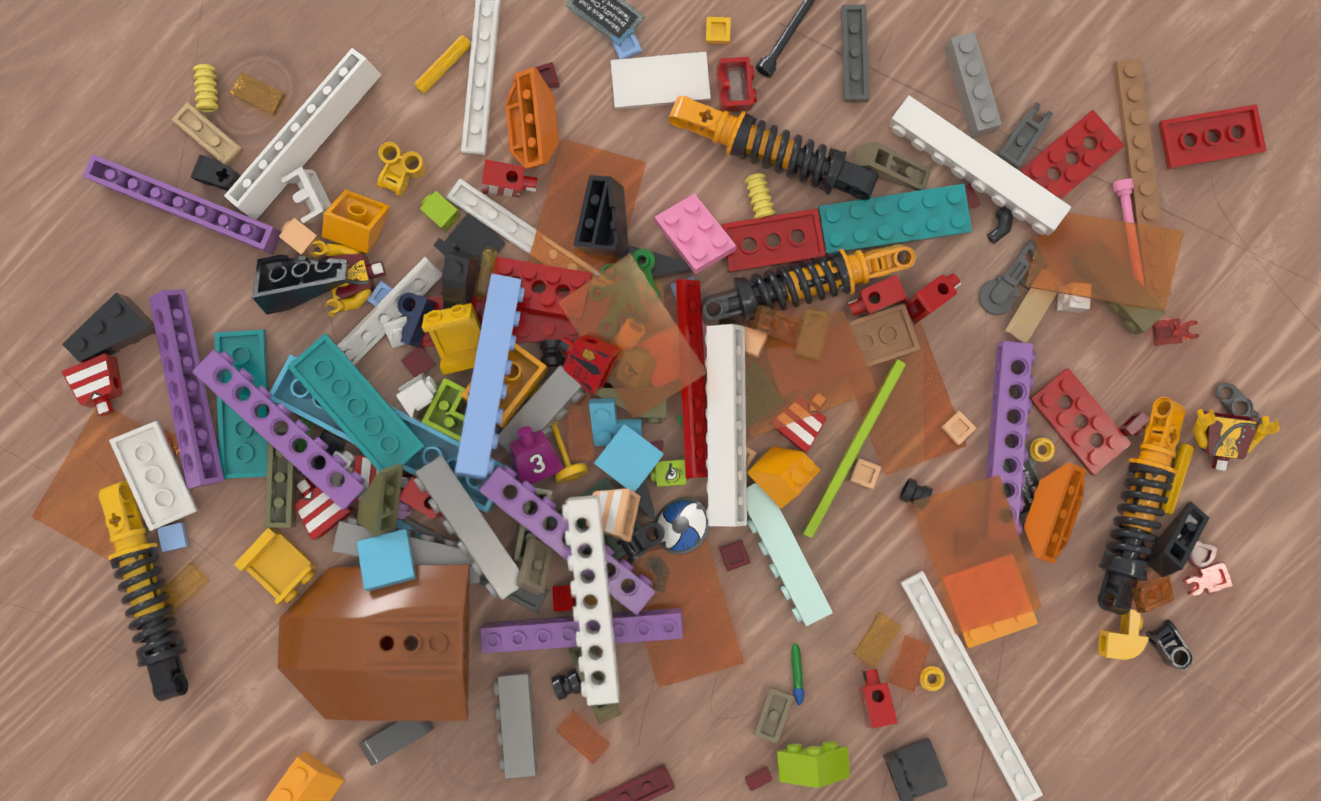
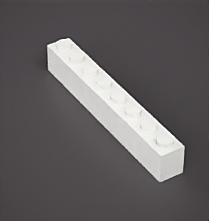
[224,48,381,220]
[889,95,1071,236]
[705,324,747,526]

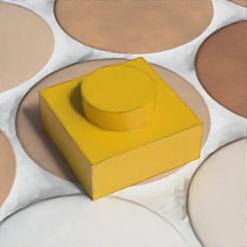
[706,17,731,44]

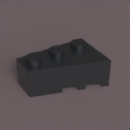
[573,175,629,259]
[62,293,156,362]

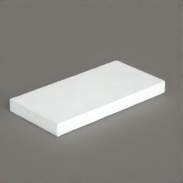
[611,52,711,110]
[109,420,199,531]

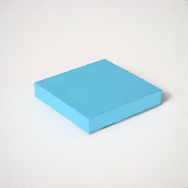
[594,424,664,492]
[357,529,416,592]

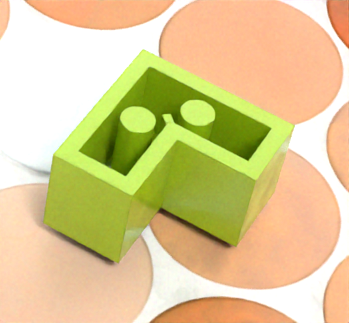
[422,378,466,442]
[777,741,850,788]

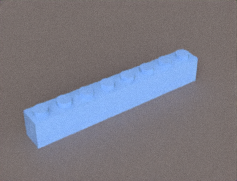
[455,273,525,480]

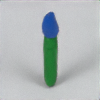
[791,643,805,706]

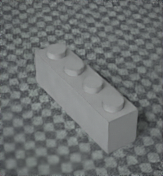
[944,32,1002,138]
[498,365,585,453]
[494,671,538,779]

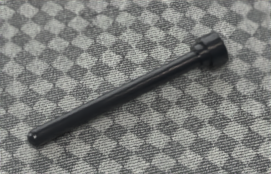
[755,0,815,78]

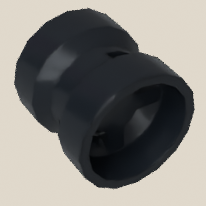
[540,340,565,367]
[899,478,933,510]
[551,668,582,701]

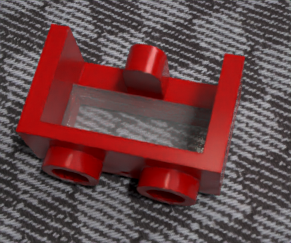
[716,57,757,112]

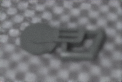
[979,239,1048,315]

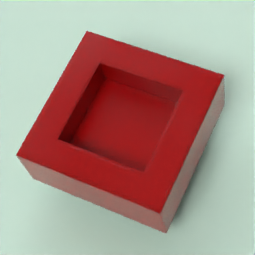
[552,585,577,611]

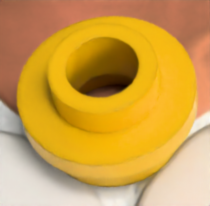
[1029,438,1055,462]
[919,666,945,691]

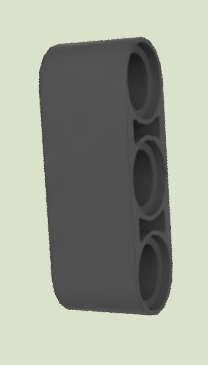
[359,721,434,766]

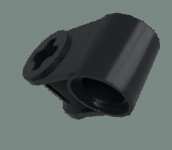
[190,155,241,191]
[617,521,665,563]
[1145,619,1193,669]

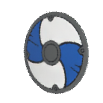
[654,498,710,555]

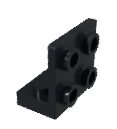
[433,214,505,280]
[883,738,948,801]

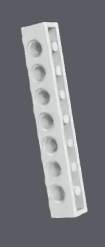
[563,495,620,705]

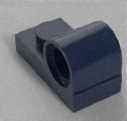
[397,292,437,348]

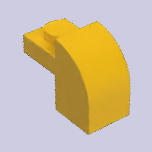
[1098,608,1149,660]

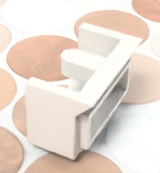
[281,166,331,223]
[396,373,438,418]

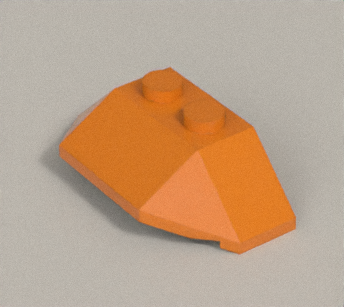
[505,67,559,170]
[1024,462,1086,564]

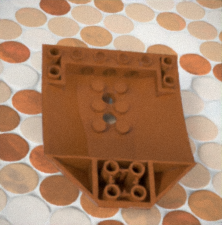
[278,564,470,721]

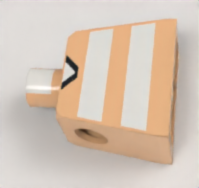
[586,489,641,542]

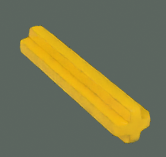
[414,35,471,94]
[1159,443,1194,514]

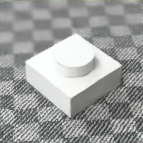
[383,316,409,348]

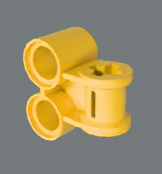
[377,142,427,197]

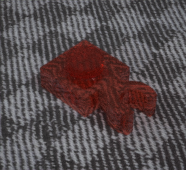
[1152,319,1199,346]
[1183,561,1233,596]

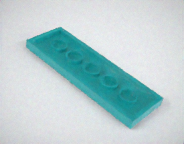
[818,184,972,255]
[214,330,270,479]
[287,333,426,471]

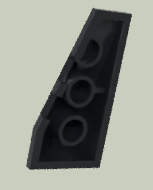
[252,254,349,315]

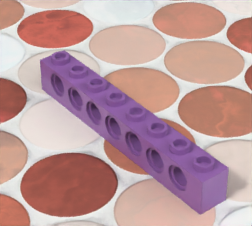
[83,154,281,255]
[149,289,224,489]
[981,341,1036,541]
[192,350,367,510]
[478,464,656,615]
[480,608,683,654]

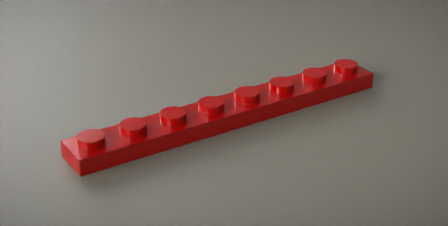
[676,279,708,478]

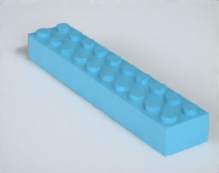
[270,354,512,513]

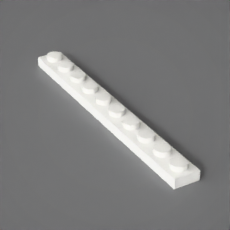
[900,571,1043,801]

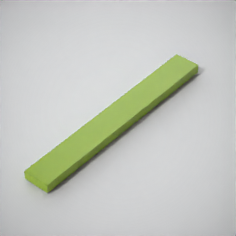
[801,360,906,538]

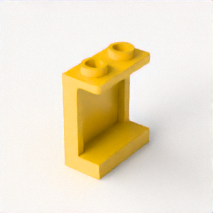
[422,303,482,375]
[234,528,318,605]

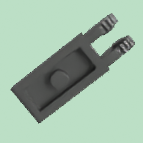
[997,102,1053,169]

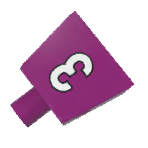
[509,426,564,484]

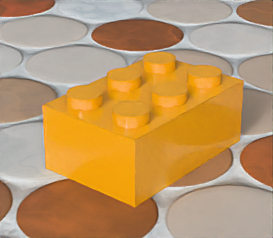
[461,343,548,430]

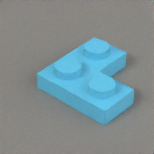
[589,398,643,446]

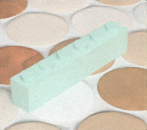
[747,482,833,627]

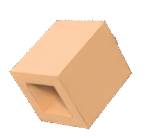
[278,218,323,258]

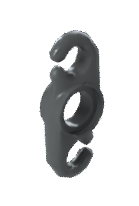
[1215,382,1262,425]

